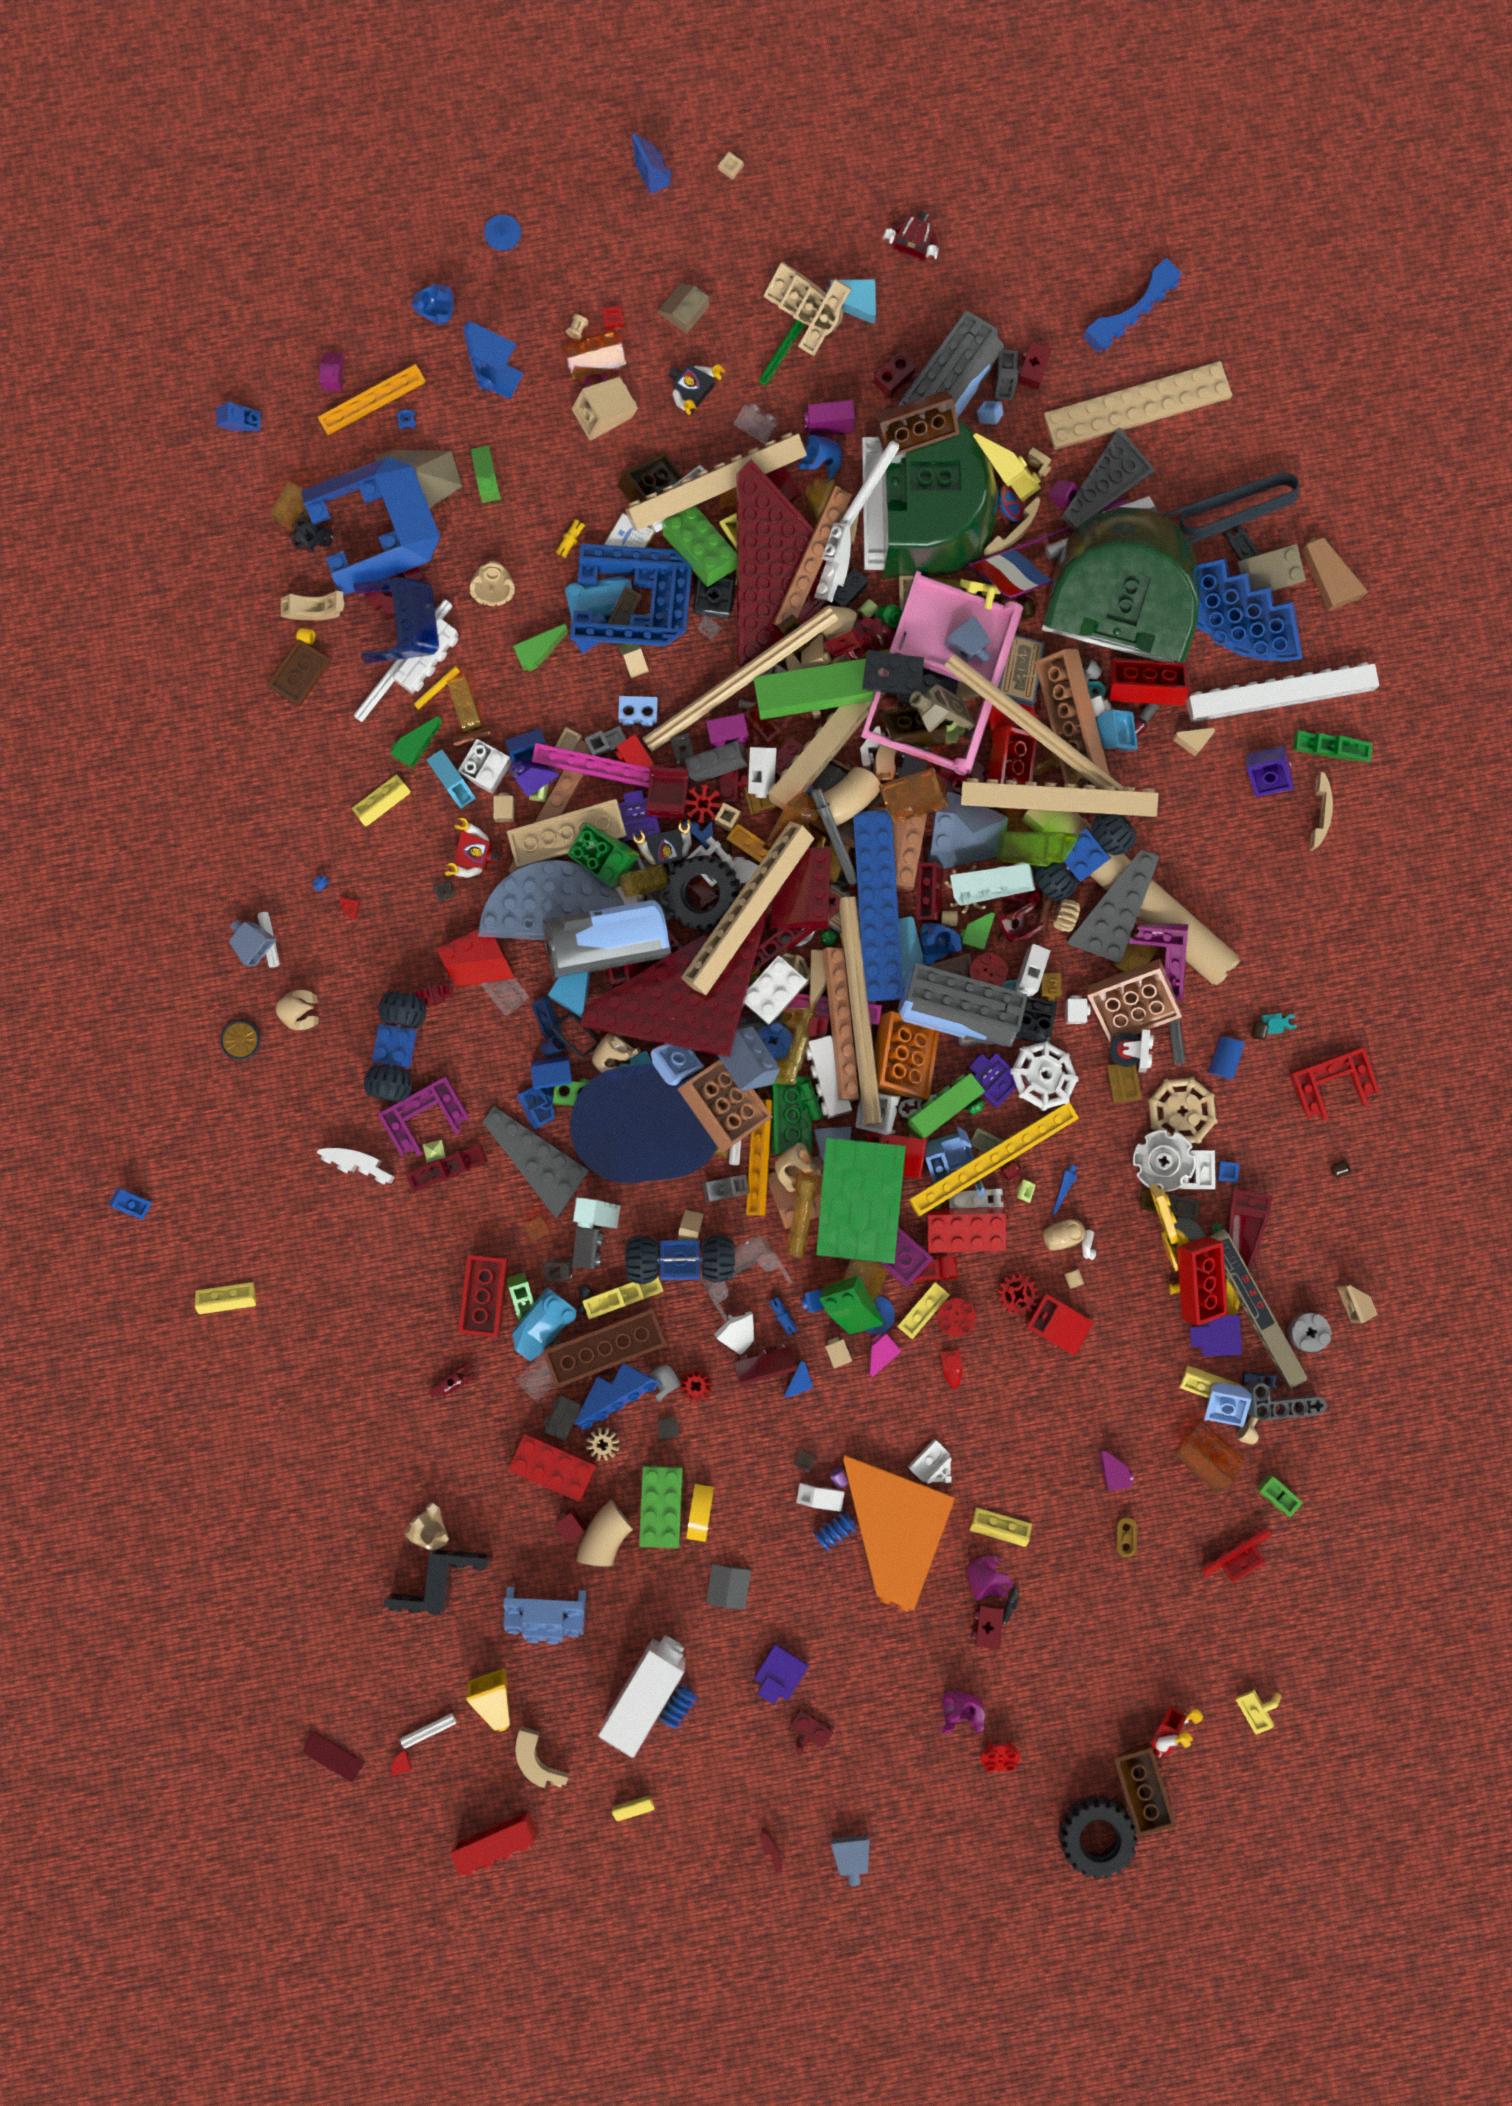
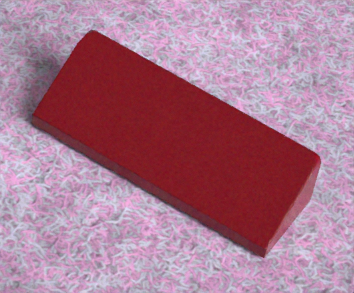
[765,466,800,502]
[302,1732,365,1783]

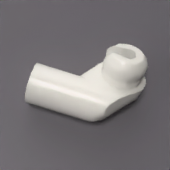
[1082,1230,1096,1260]

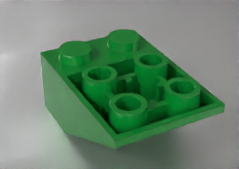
[567,823,640,888]

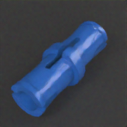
[768,1297,798,1336]

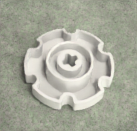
[1133,1129,1196,1192]

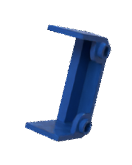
[463,321,523,400]

